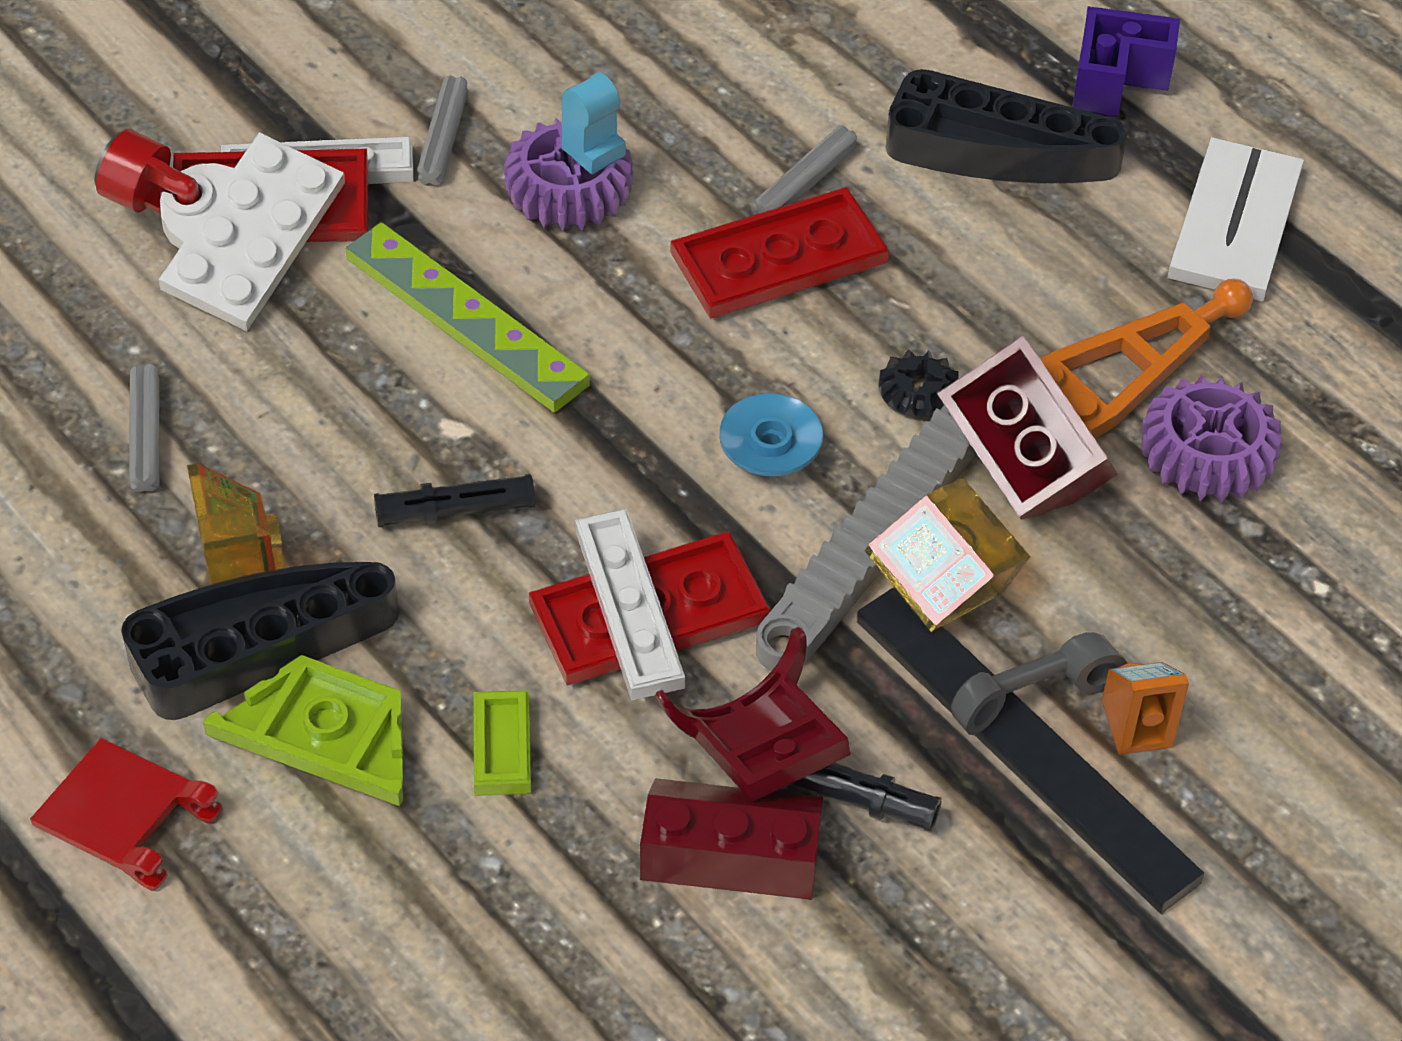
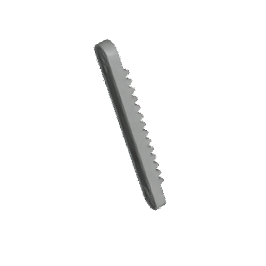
[756,405,977,671]

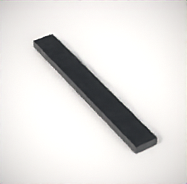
[857,584,1204,914]

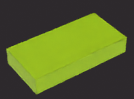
[473,690,531,796]

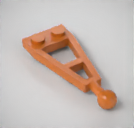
[1040,278,1253,440]

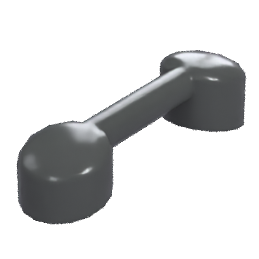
[951,632,1127,735]

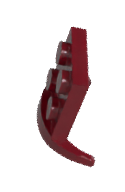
[655,627,851,802]

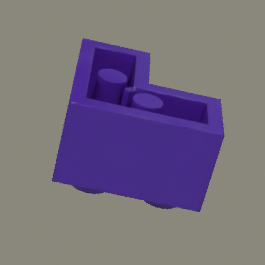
[1072,6,1180,116]

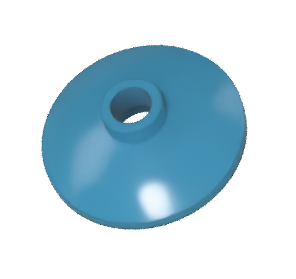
[719,393,823,476]

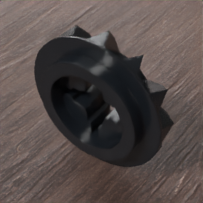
[878,349,959,418]

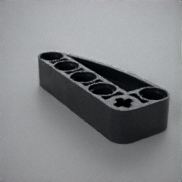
[885,69,1127,183]
[121,562,399,720]

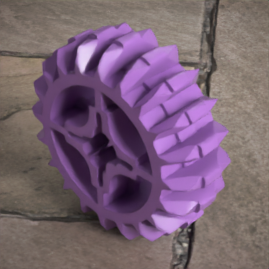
[504,118,633,231]
[1141,375,1282,503]

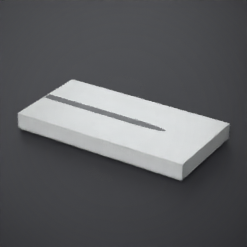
[1167,137,1304,302]

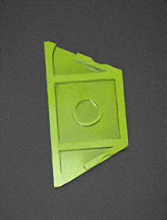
[203,655,403,806]

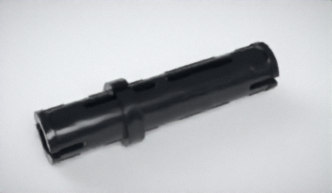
[374,474,535,527]
[791,762,942,833]

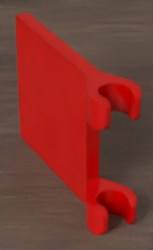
[30,738,223,891]

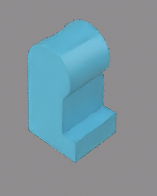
[562,72,626,174]

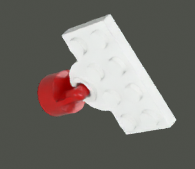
[94,128,345,332]

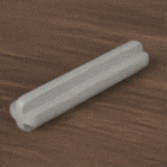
[417,75,468,186]
[755,126,857,214]
[129,364,159,493]

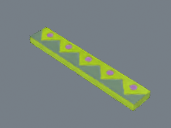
[345,222,590,413]

